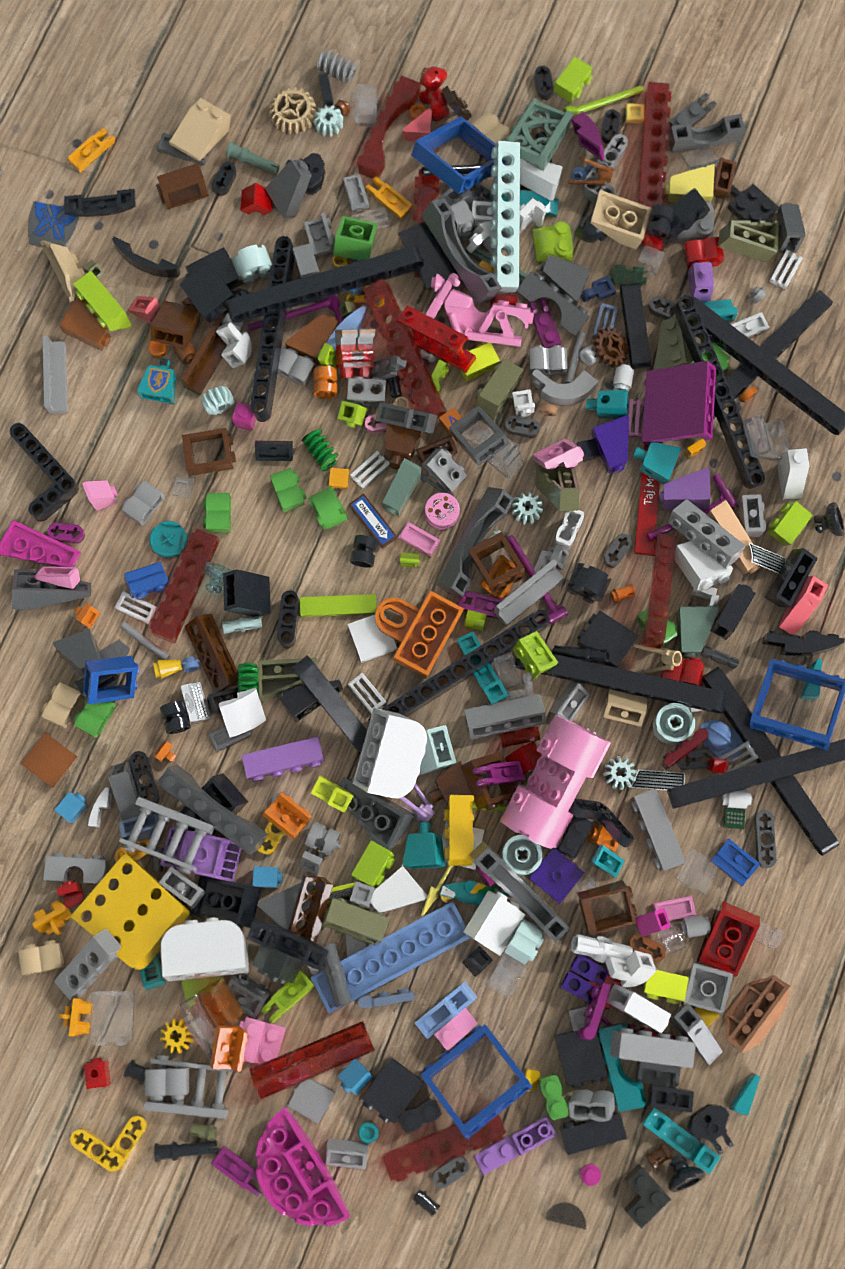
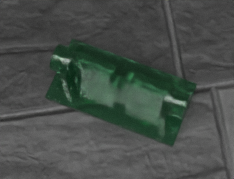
[610,265,648,286]

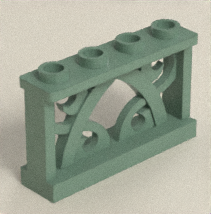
[505,98,574,170]

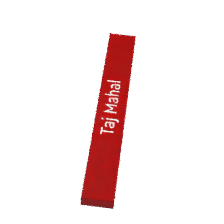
[634,442,663,556]

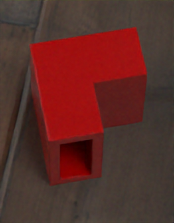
[240,183,272,215]
[505,741,542,775]

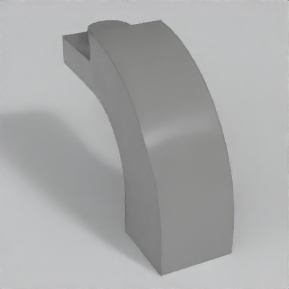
[531,369,598,406]

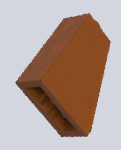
[59,296,111,351]
[285,314,338,365]

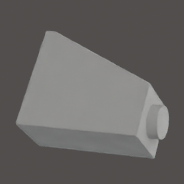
[293,244,325,303]

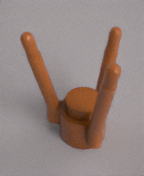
[568,157,614,186]

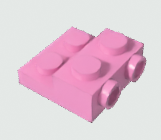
[532,439,584,469]
[240,1017,287,1068]

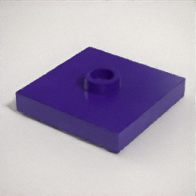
[529,848,584,904]

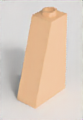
[708,500,760,575]

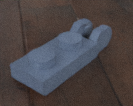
[358,988,415,1009]

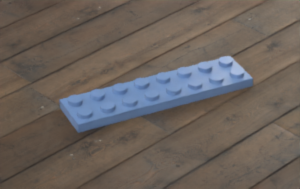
[311,901,471,1014]

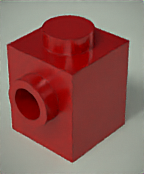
[84,1057,111,1090]

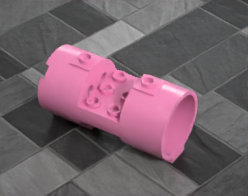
[500,714,611,849]

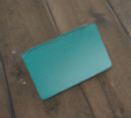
[702,299,738,322]

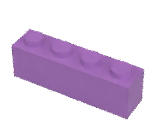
[242,736,325,782]

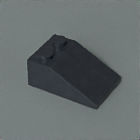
[280,680,343,723]
[179,773,248,836]
[190,876,261,928]

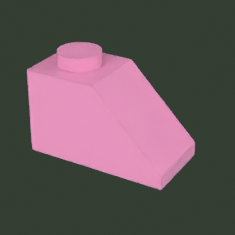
[82,480,118,511]
[434,1008,478,1051]

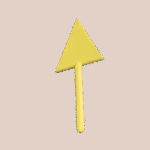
[421,866,453,916]

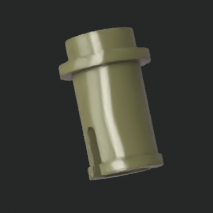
[190,1123,217,1141]

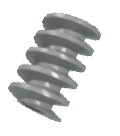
[317,50,357,83]

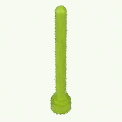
[563,86,644,117]

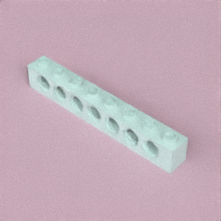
[490,141,520,292]

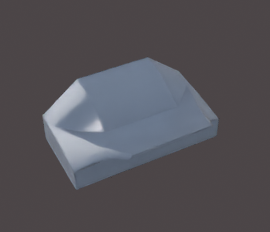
[119,812,158,843]

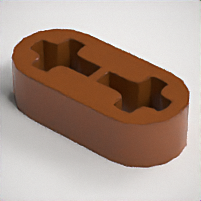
[628,934,666,962]

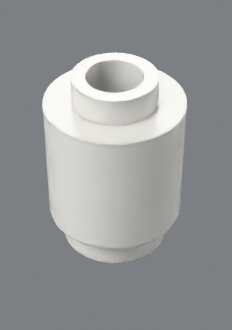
[613,364,634,391]
[722,789,752,809]

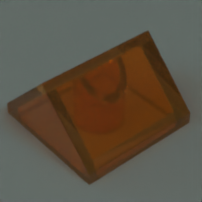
[197,978,244,1026]

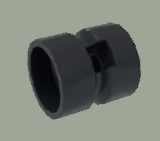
[645,204,675,238]
[350,535,379,568]
[160,701,191,735]

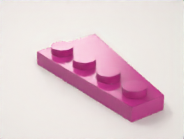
[0,520,81,567]

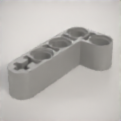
[582,134,628,203]

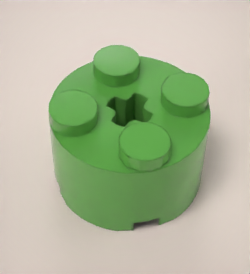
[308,486,348,530]

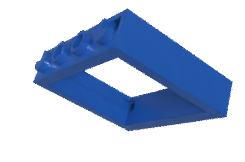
[411,116,506,194]
[750,659,845,751]
[421,1024,532,1139]

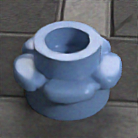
[181,657,200,673]

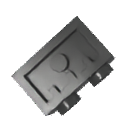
[221,973,271,1019]

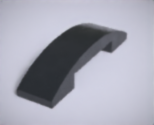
[64,189,136,217]
[112,236,181,277]
[246,920,329,971]

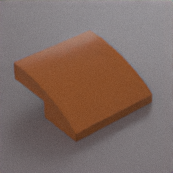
[20,732,77,788]

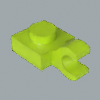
[318,343,337,368]
[426,360,449,394]

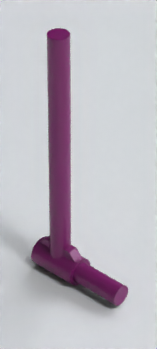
[247,294,344,331]
[647,474,738,541]
[506,535,568,624]

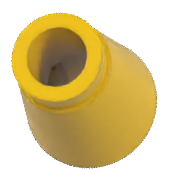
[153,659,182,679]

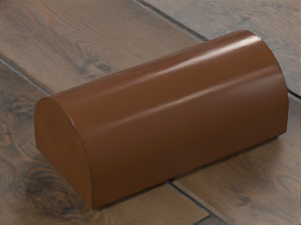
[713,157,737,198]
[416,435,458,464]

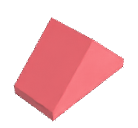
[402,108,432,142]
[128,296,160,324]

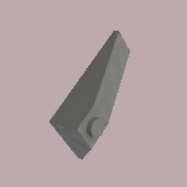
[12,569,91,610]
[339,777,415,850]

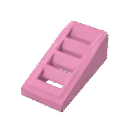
[35,566,80,589]

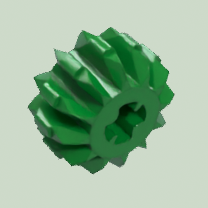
[237,662,259,692]

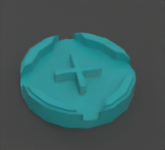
[149,521,188,559]

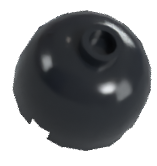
[574,213,608,243]

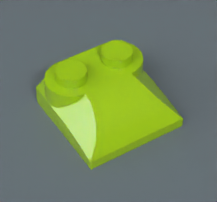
[533,222,573,264]

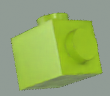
[337,401,367,428]

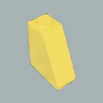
[664,163,714,203]

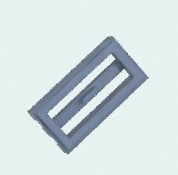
[591,303,619,339]

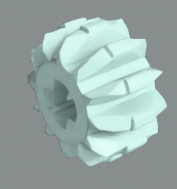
[313,105,344,137]
[201,386,234,415]
[511,492,543,524]
[603,756,637,790]

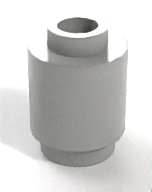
[680,915,711,938]

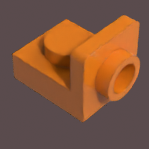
[587,824,618,852]

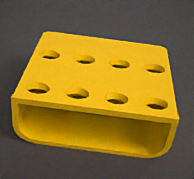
[70,852,189,970]

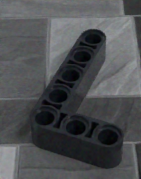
[10,423,79,522]

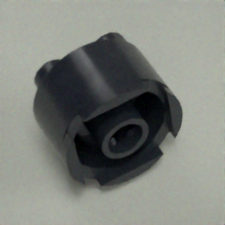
[567,563,612,604]

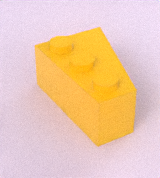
[444,795,474,866]

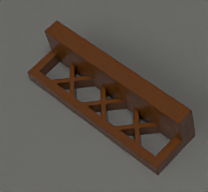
[181,318,227,395]
[184,614,237,693]
[288,875,333,943]

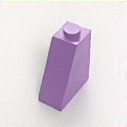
[660,468,710,510]

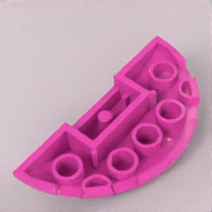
[256,1106,351,1226]

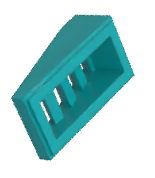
[800,659,822,700]
[140,953,166,990]
[729,1073,760,1116]

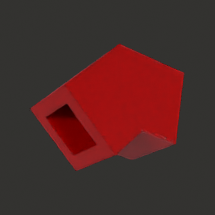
[708,757,729,774]

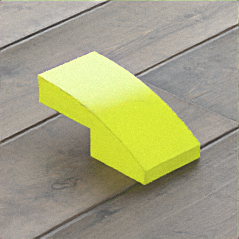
[311,775,354,813]

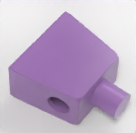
[688,262,714,302]

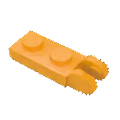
[67,128,115,173]
[365,177,413,220]

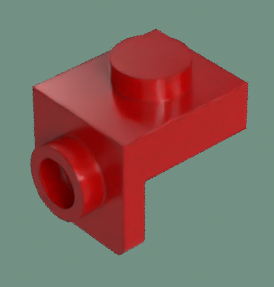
[56,880,85,908]

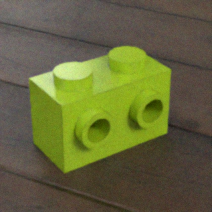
[554,57,593,103]
[767,501,813,546]
[351,841,395,889]

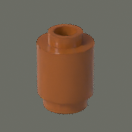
[174,342,197,365]

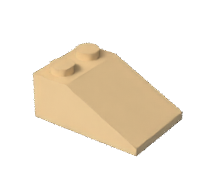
[169,98,231,161]
[590,190,651,249]

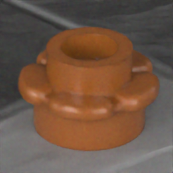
[334,99,350,116]

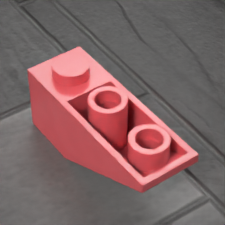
[778,576,828,635]

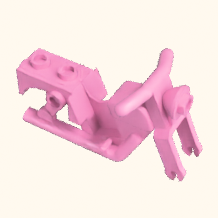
[426,273,534,347]

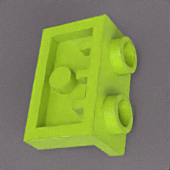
[513,631,558,679]

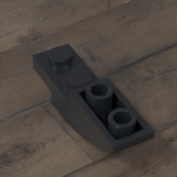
[762,630,845,656]

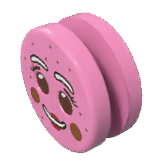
[425,493,460,530]

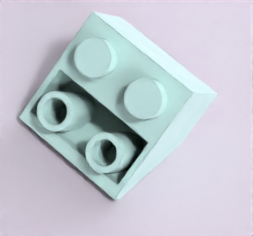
[419,725,456,775]

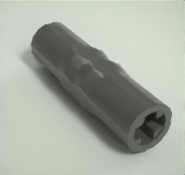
[322,943,352,1007]

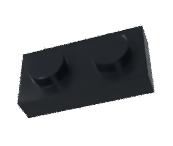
[255,441,293,461]

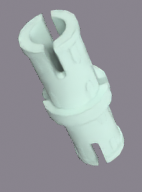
[222,616,262,634]

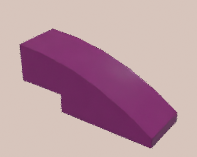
[571,111,605,161]

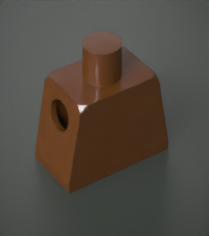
[384,423,422,469]
[428,761,472,806]

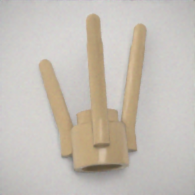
[633,644,682,674]

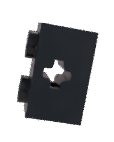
[647,1084,694,1113]

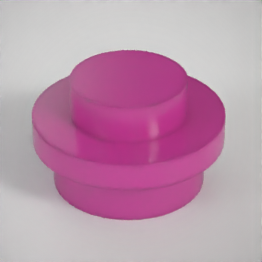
[580,1164,601,1186]

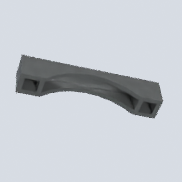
[421,198,502,305]
[437,487,514,597]
[157,764,269,855]
[469,841,570,943]

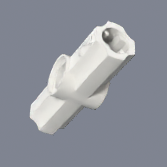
[571,934,633,963]

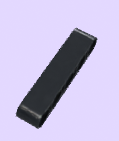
[620,283,651,369]

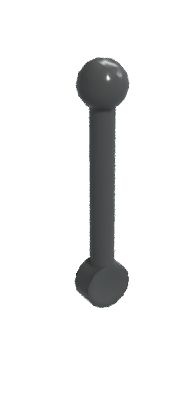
[421,474,454,497]

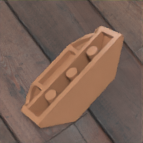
[725,975,791,1053]

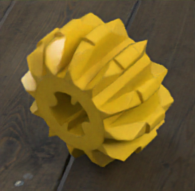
[160,1018,195,1054]

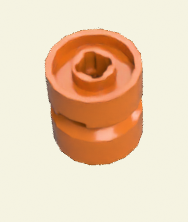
[313,366,337,399]

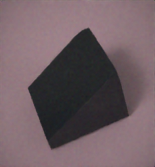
[577,439,601,463]
[462,945,493,977]

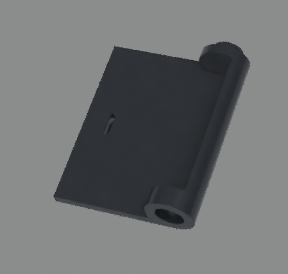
[398,221,459,290]

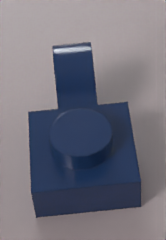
[581,276,616,302]

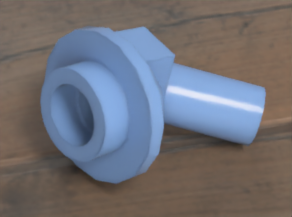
[571,164,594,180]

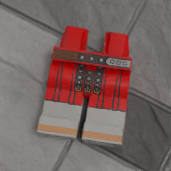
[335,329,375,378]

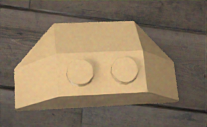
[40,240,85,305]

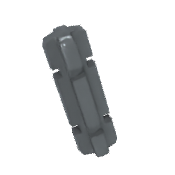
[701,646,739,669]

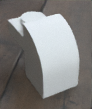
[466,221,508,254]
[216,322,252,368]
[605,951,657,987]

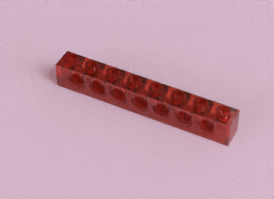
[638,82,672,220]
[363,279,447,419]

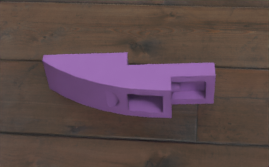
[473,1116,556,1175]

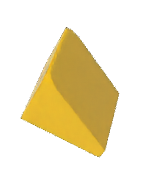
[693,1007,720,1028]
[524,1068,540,1092]

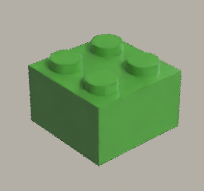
[333,216,378,261]

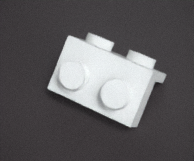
[519,198,546,234]

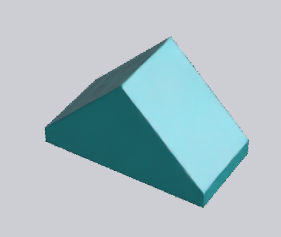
[589,844,625,878]

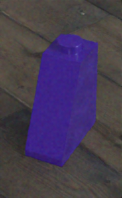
[591,415,629,473]

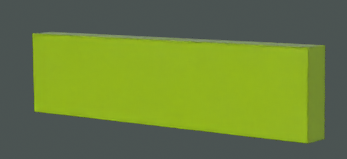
[300,594,377,617]

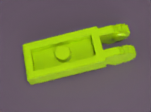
[261,970,315,1024]

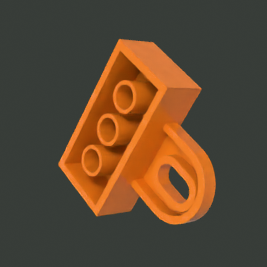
[375,590,464,679]

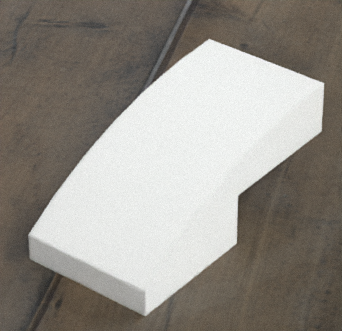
[88,787,113,828]

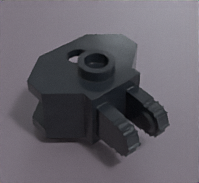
[286,153,326,195]
[687,1104,734,1155]

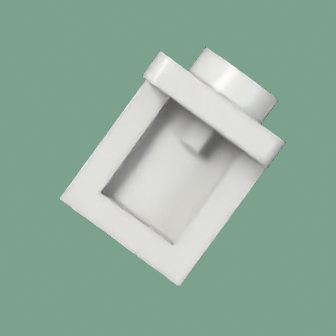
[512,390,535,417]
[690,586,719,607]

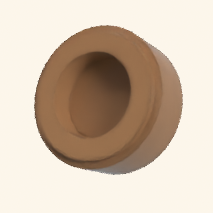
[538,403,558,416]

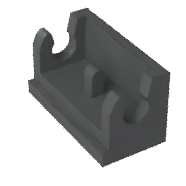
[635,1061,681,1088]

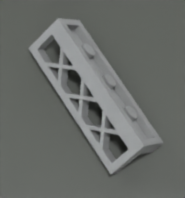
[43,336,68,414]
[494,559,564,627]

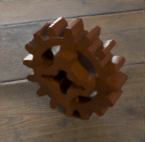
[591,327,629,368]

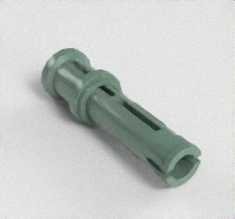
[226,141,280,176]

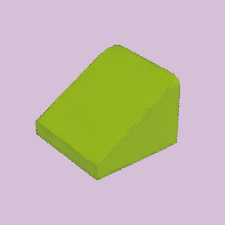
[400,552,420,568]
[464,610,487,632]

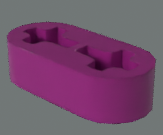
[48,523,85,543]

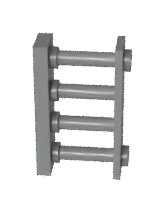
[119,797,214,874]
[144,1055,234,1119]

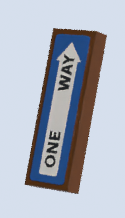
[349,493,397,549]

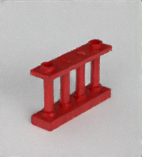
[397,305,477,373]

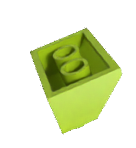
[73,271,132,331]

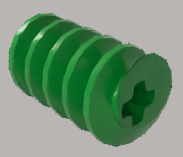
[301,429,339,471]

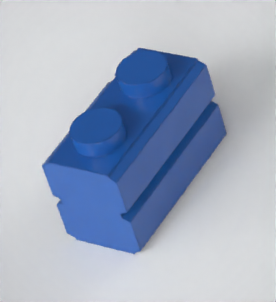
[124,562,168,599]

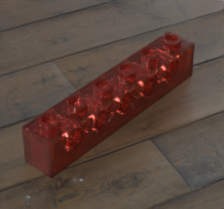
[150,528,220,644]
[382,1114,506,1182]

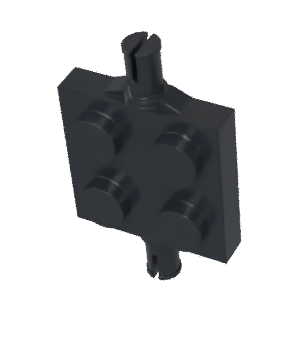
[728,184,779,222]

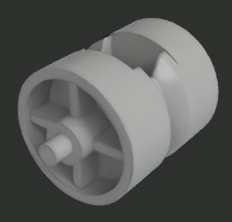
[304,821,342,856]

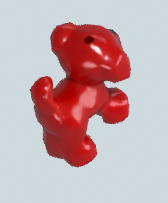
[419,67,450,122]

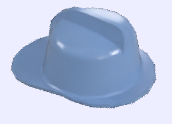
[700,720,742,759]

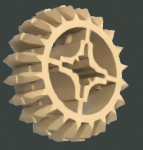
[269,87,317,135]

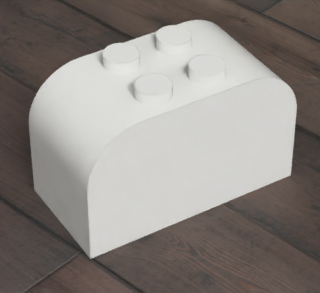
[353,708,427,798]
[161,918,249,982]

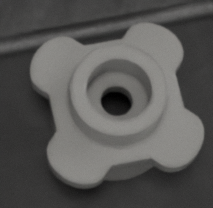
[748,286,767,303]

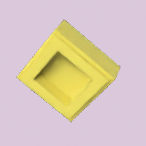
[625,103,644,123]

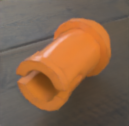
[610,584,636,603]

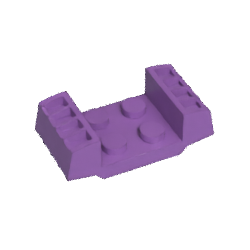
[160,827,242,882]

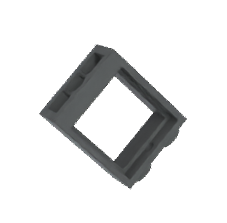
[449,406,508,466]

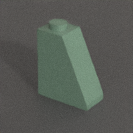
[382,458,421,516]
[677,607,719,659]

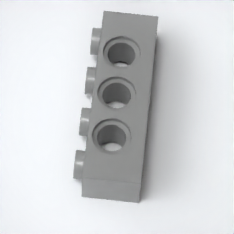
[668,499,745,569]
[54,929,121,1000]

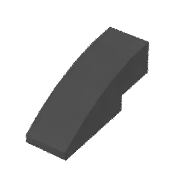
[375,402,437,434]

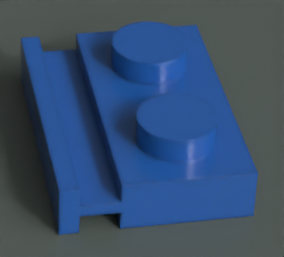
[710,839,760,887]

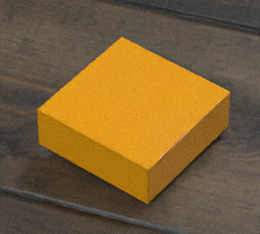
[684,438,707,459]
[329,468,349,489]

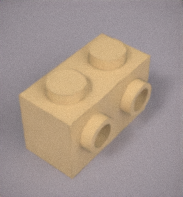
[603,689,647,727]

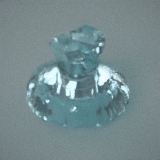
[205,562,232,594]

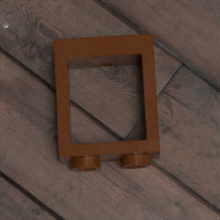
[156,163,209,210]
[182,428,236,476]
[468,532,526,593]
[461,752,516,811]
[577,880,637,936]

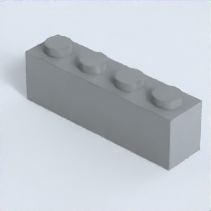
[464,694,546,739]
[630,788,686,872]
[610,1028,696,1068]

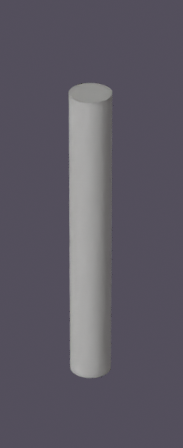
[565,332,585,384]
[120,622,170,660]

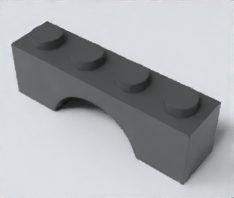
[668,114,745,153]
[517,271,590,335]

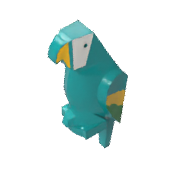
[440,880,512,907]

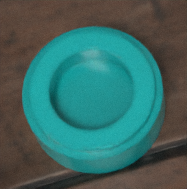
[358,1121,379,1143]

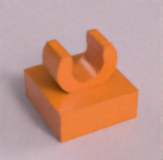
[74,603,100,629]
[153,740,177,762]

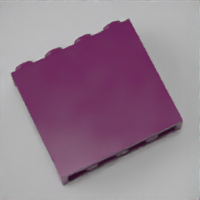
[641,361,716,446]

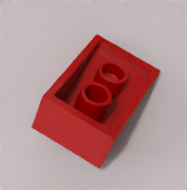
[699,901,760,977]

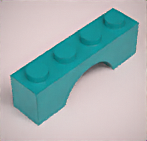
[597,1022,647,1112]

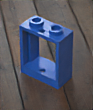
[83,656,139,704]

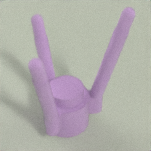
[398,783,435,822]

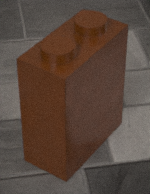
[150,300,200,349]

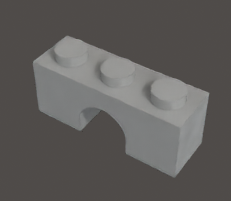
[43,853,109,884]

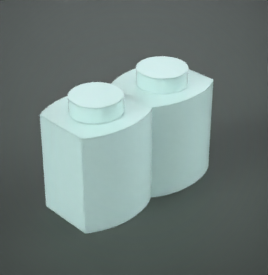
[504,918,545,965]

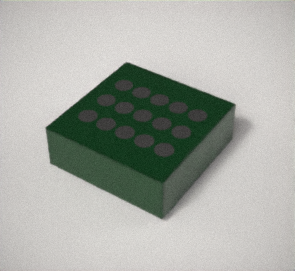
[723,807,745,830]

